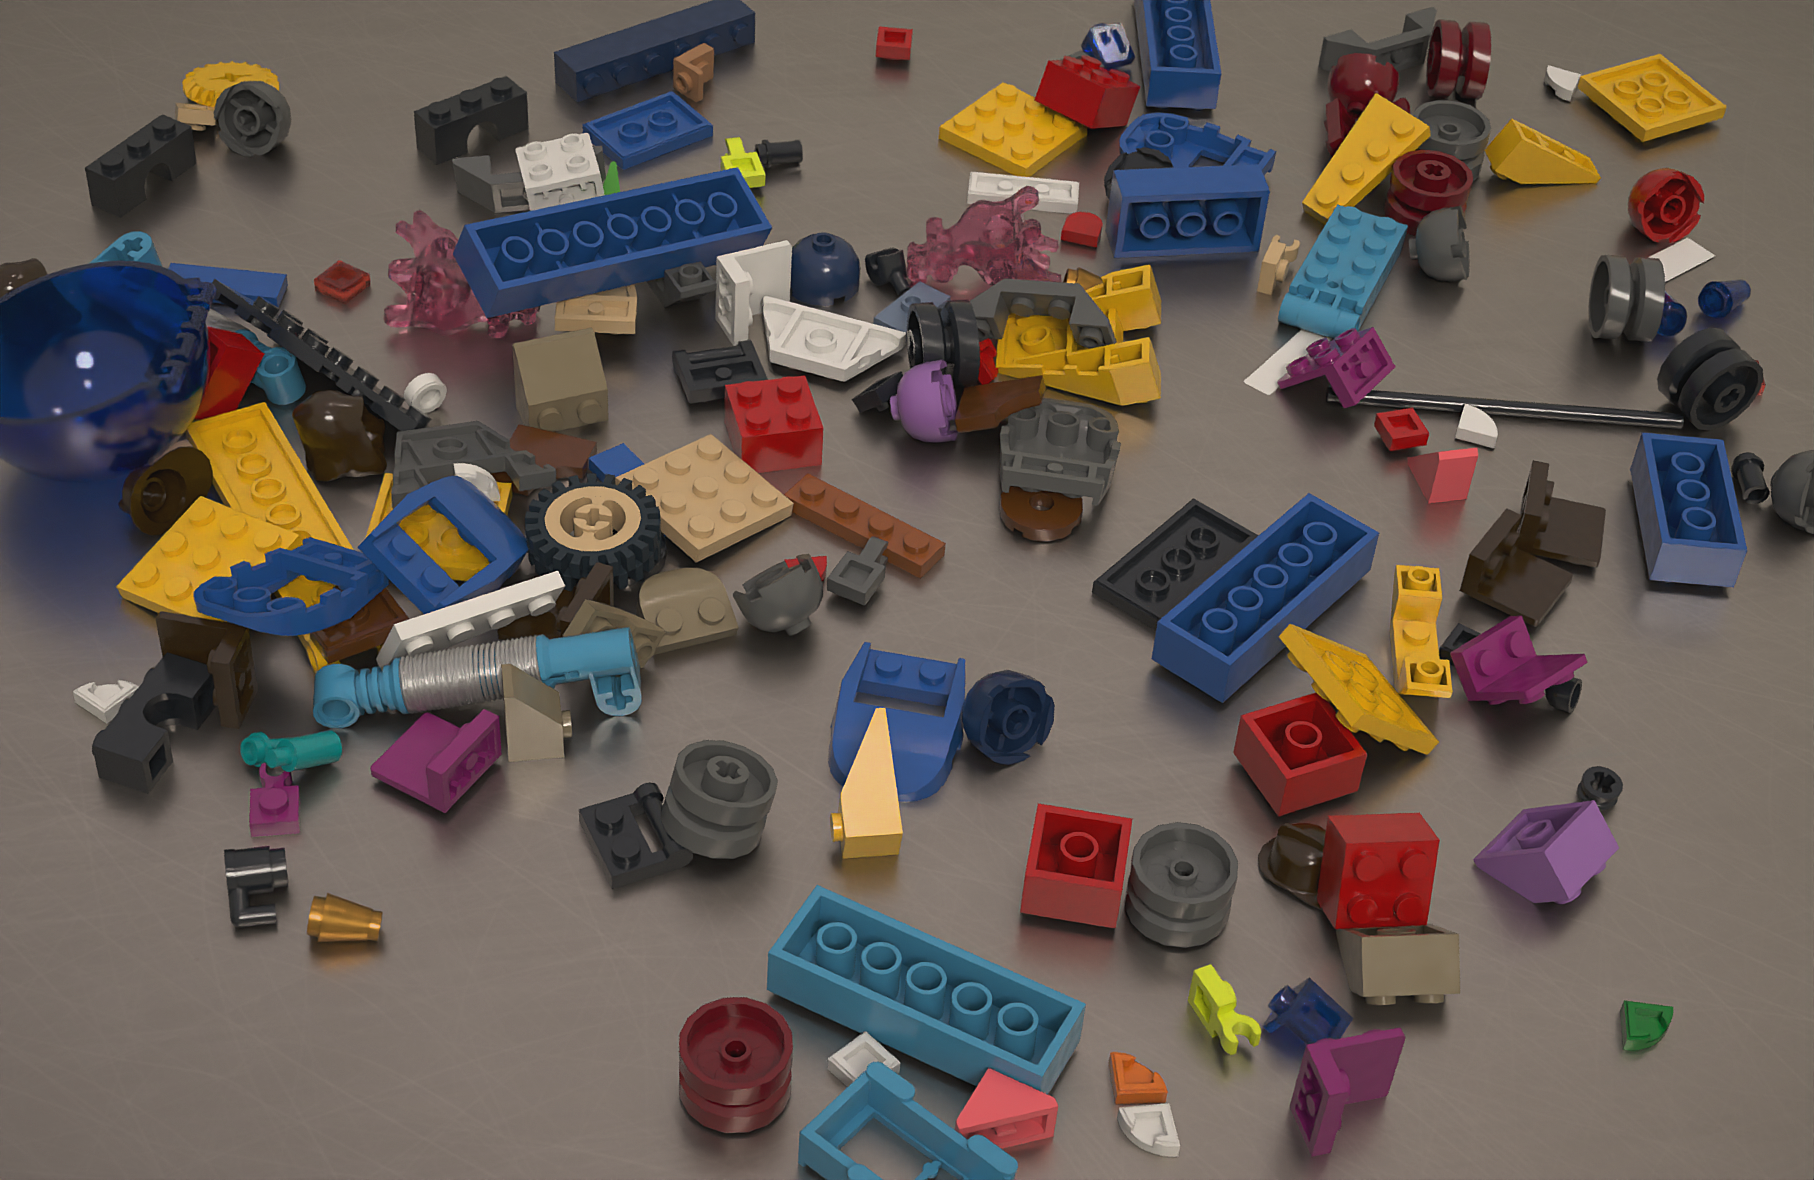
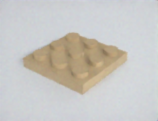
[615,434,794,563]

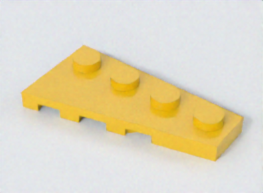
[1302,93,1431,225]

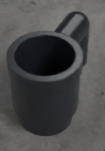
[224,846,289,928]

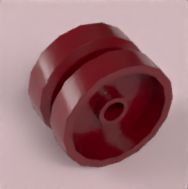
[1426,19,1491,100]
[1384,150,1473,237]
[679,997,793,1133]

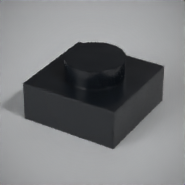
[852,371,903,413]

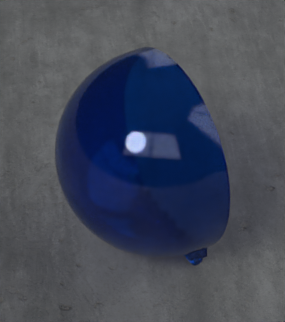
[0,261,217,483]

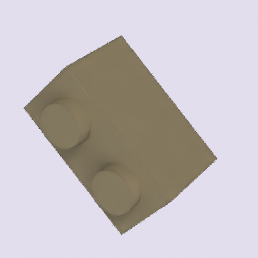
[512,328,608,432]
[1336,924,1460,1005]

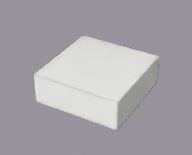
[828,1031,900,1087]

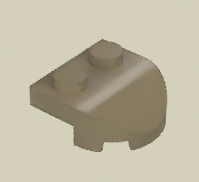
[636,568,739,655]

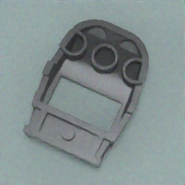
[999,398,1121,506]

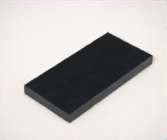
[1092,498,1259,631]

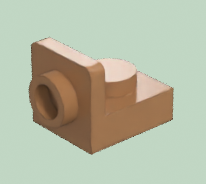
[673,43,714,102]

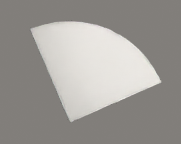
[1544,65,1581,101]
[1455,404,1498,448]
[454,463,501,502]
[73,680,139,724]
[1117,1103,1180,1157]

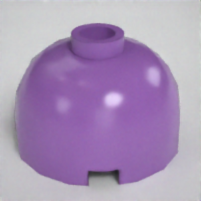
[890,360,958,443]

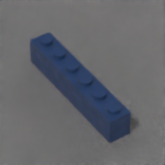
[554,0,756,102]

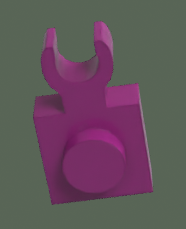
[249,763,301,837]

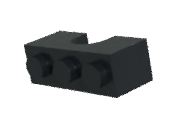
[414,76,529,165]
[85,114,197,218]
[92,652,216,794]

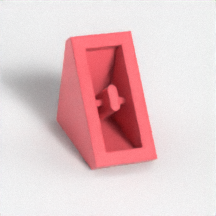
[1407,448,1478,504]
[955,1068,1058,1149]

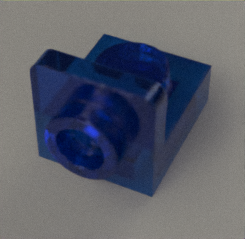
[1081,22,1135,69]
[1262,977,1353,1045]

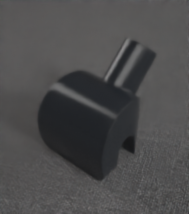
[865,247,911,297]

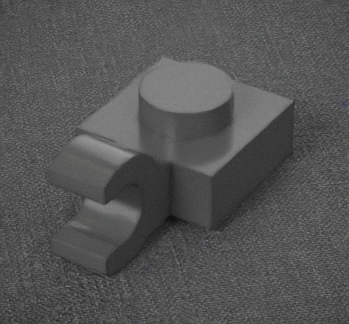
[827,536,888,606]

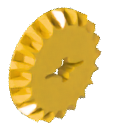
[183,61,279,107]

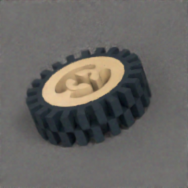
[525,473,662,592]

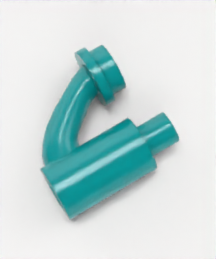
[240,730,342,772]

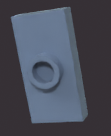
[873,281,951,342]

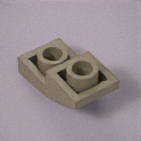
[563,599,666,668]

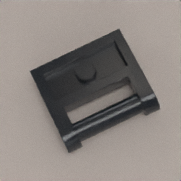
[672,340,768,404]
[579,782,693,889]

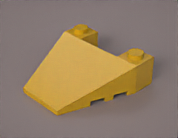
[996,264,1161,406]

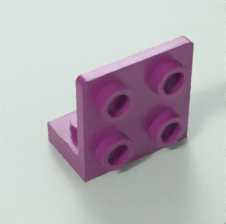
[1277,327,1396,409]
[1450,616,1588,705]
[370,709,502,813]
[1289,1028,1406,1157]

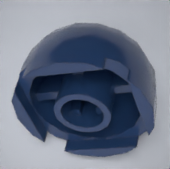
[790,232,861,306]
[962,670,1055,765]

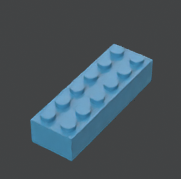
[767,885,1086,1095]

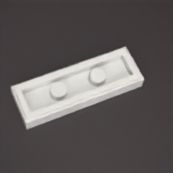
[967,172,1079,214]

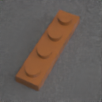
[784,473,946,579]

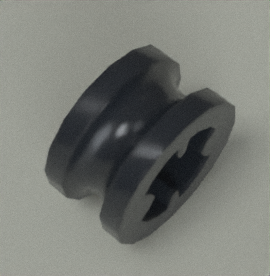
[1577,766,1623,810]

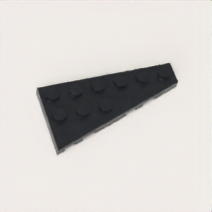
[205,279,432,431]

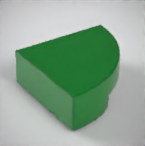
[1620,1000,1674,1051]

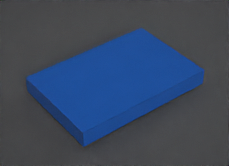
[582,91,713,170]

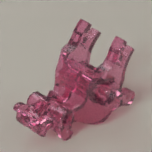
[907,186,1062,288]
[383,210,540,338]

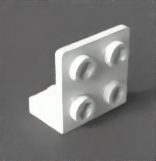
[516,133,605,211]
[715,240,792,346]

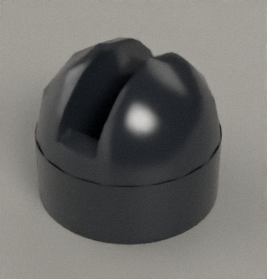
[1545,677,1582,713]

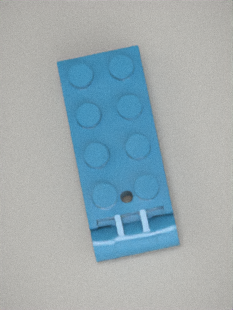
[1278,204,1408,339]

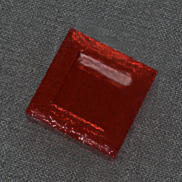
[314,260,371,304]

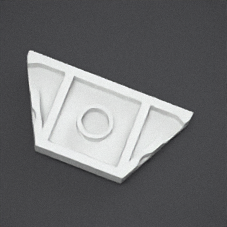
[762,296,906,382]

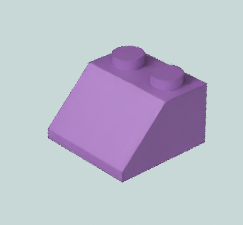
[1473,800,1619,904]

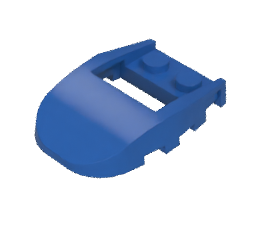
[1119,113,1276,176]
[357,476,529,614]
[193,537,389,636]
[828,642,966,802]

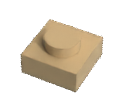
[175,103,215,131]

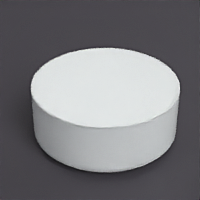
[404,373,447,414]

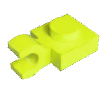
[720,137,766,188]
[1188,964,1261,1055]

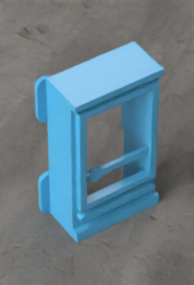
[798,1062,1018,1180]

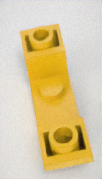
[1390,565,1453,698]

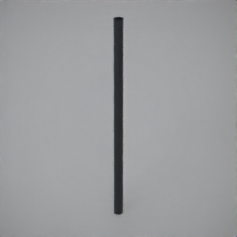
[1326,387,1684,429]

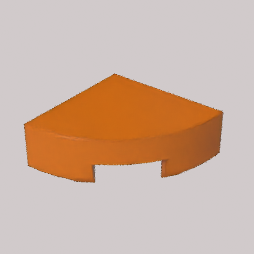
[1108,1052,1168,1104]

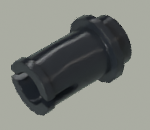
[755,140,803,169]
[1731,452,1770,504]

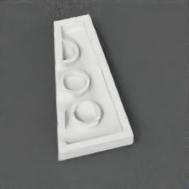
[376,571,565,671]

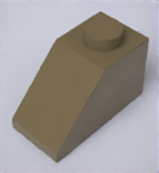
[501,664,572,762]

